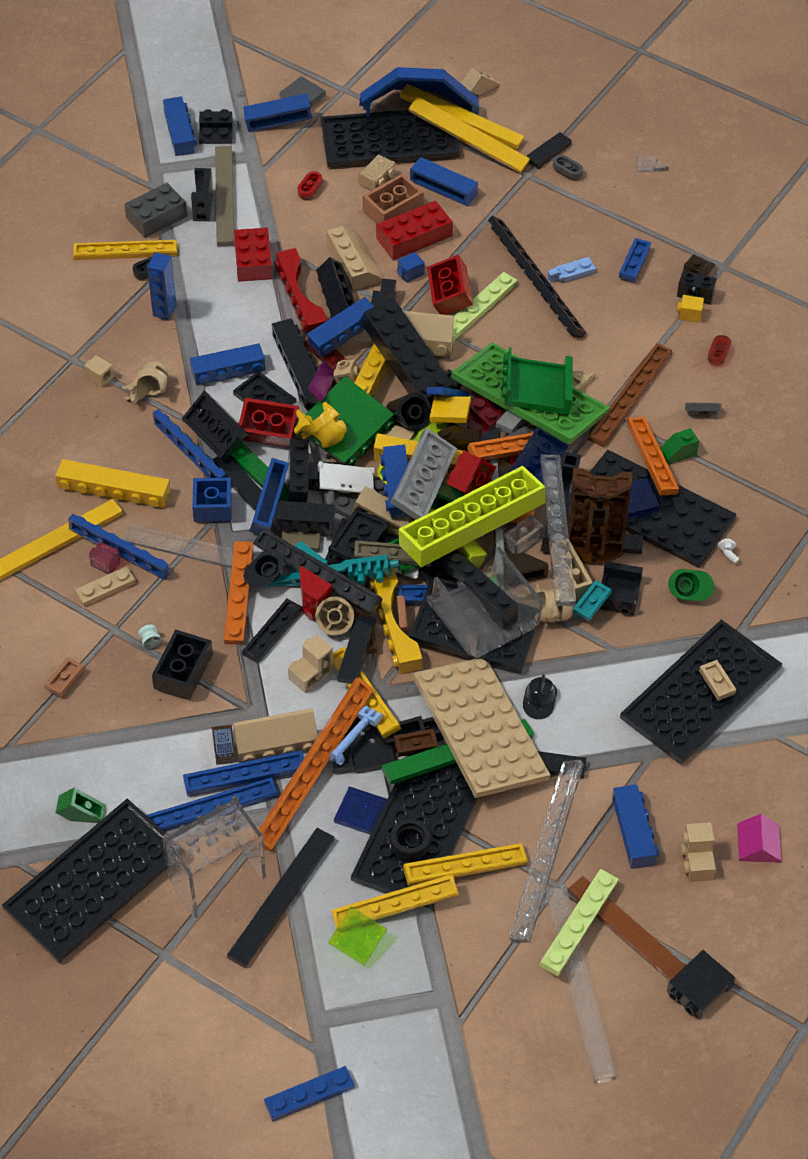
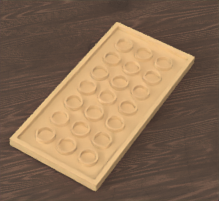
[413,659,550,798]

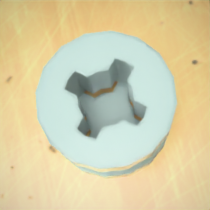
[138,624,162,649]

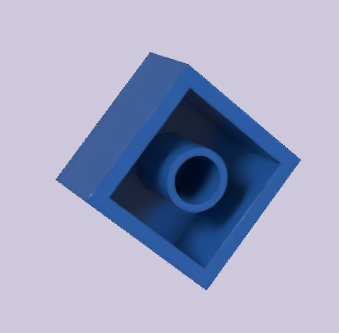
[192,478,232,522]

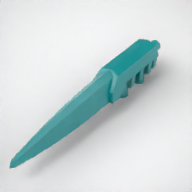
[266,554,400,587]

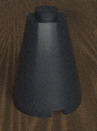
[386,393,431,430]

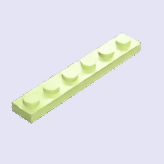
[453,272,517,342]
[539,869,618,976]

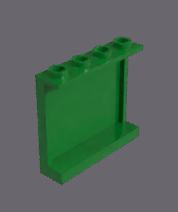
[501,347,573,415]
[296,376,394,466]

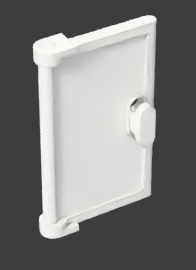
[318,461,374,493]

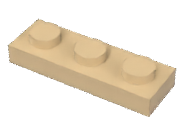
[75,566,136,607]

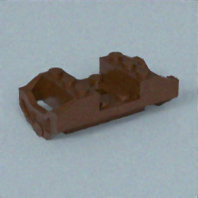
[566,468,632,565]

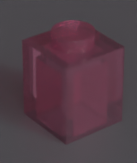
[89,542,120,574]

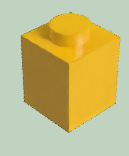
[677,295,704,323]

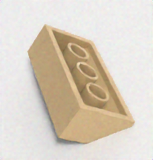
[326,226,384,291]
[403,311,454,357]
[233,708,318,763]

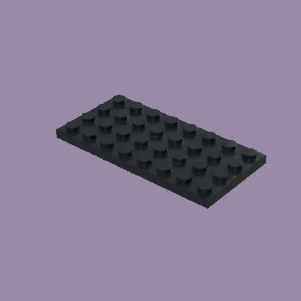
[321,110,460,167]
[589,449,737,568]
[620,619,783,764]
[351,754,478,908]
[2,798,184,963]

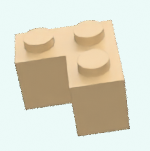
[288,634,334,693]
[680,822,716,882]

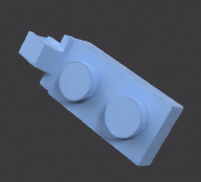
[547,257,596,283]

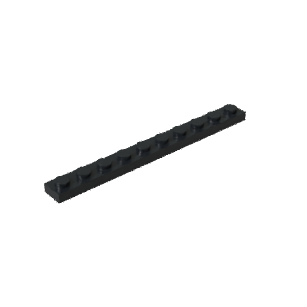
[488,215,587,337]

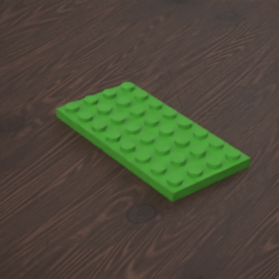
[451,342,610,445]

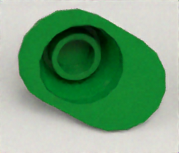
[668,569,715,601]

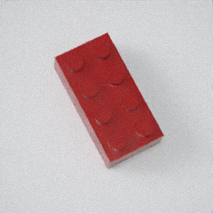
[376,200,453,260]

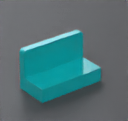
[573,580,612,621]

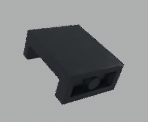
[191,168,213,222]
[599,561,643,615]
[667,950,735,1019]

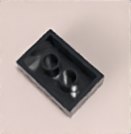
[152,629,213,700]

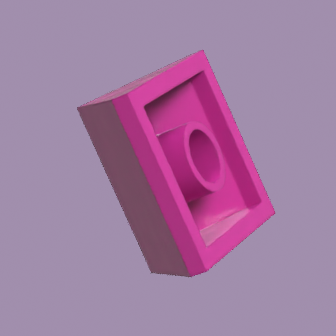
[737,814,781,863]

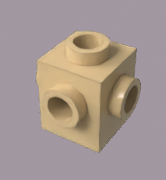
[333,359,361,384]

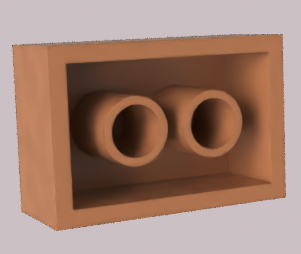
[363,173,424,224]

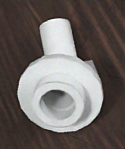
[717,539,740,564]

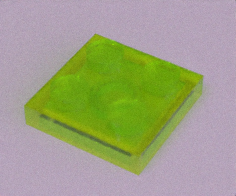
[328,907,387,966]

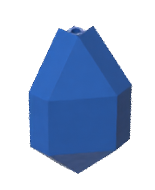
[359,67,479,117]

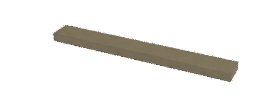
[215,146,234,246]

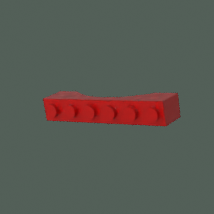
[274,248,328,334]

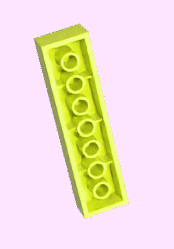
[398,466,546,567]

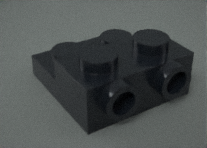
[199,109,233,144]

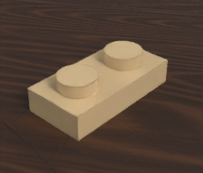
[699,660,736,701]

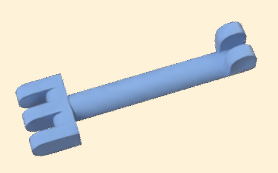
[329,706,383,765]

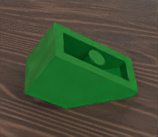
[660,428,699,465]
[55,788,106,823]

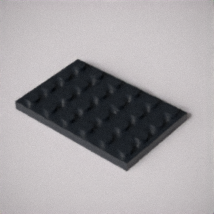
[409,576,543,674]

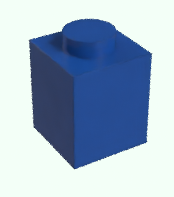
[397,252,425,282]

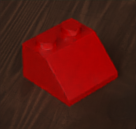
[447,450,496,494]
[299,566,332,621]

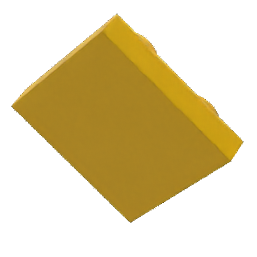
[430,396,471,424]

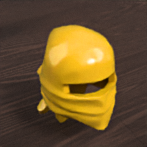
[294,402,347,448]

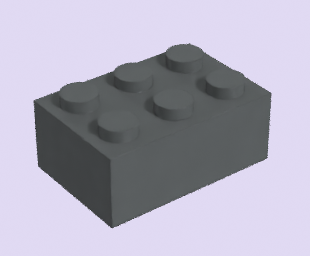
[124,182,187,238]

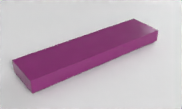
[308,361,334,401]

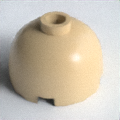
[315,596,355,636]

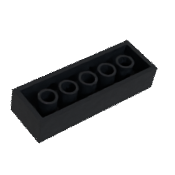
[359,297,452,402]

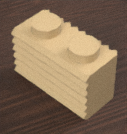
[359,155,395,190]

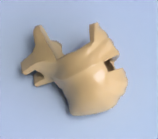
[122,361,168,403]
[518,584,575,623]

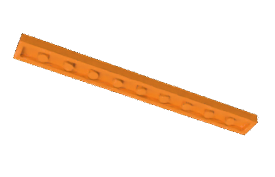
[253,677,374,851]

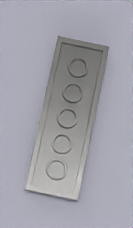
[390,428,457,520]

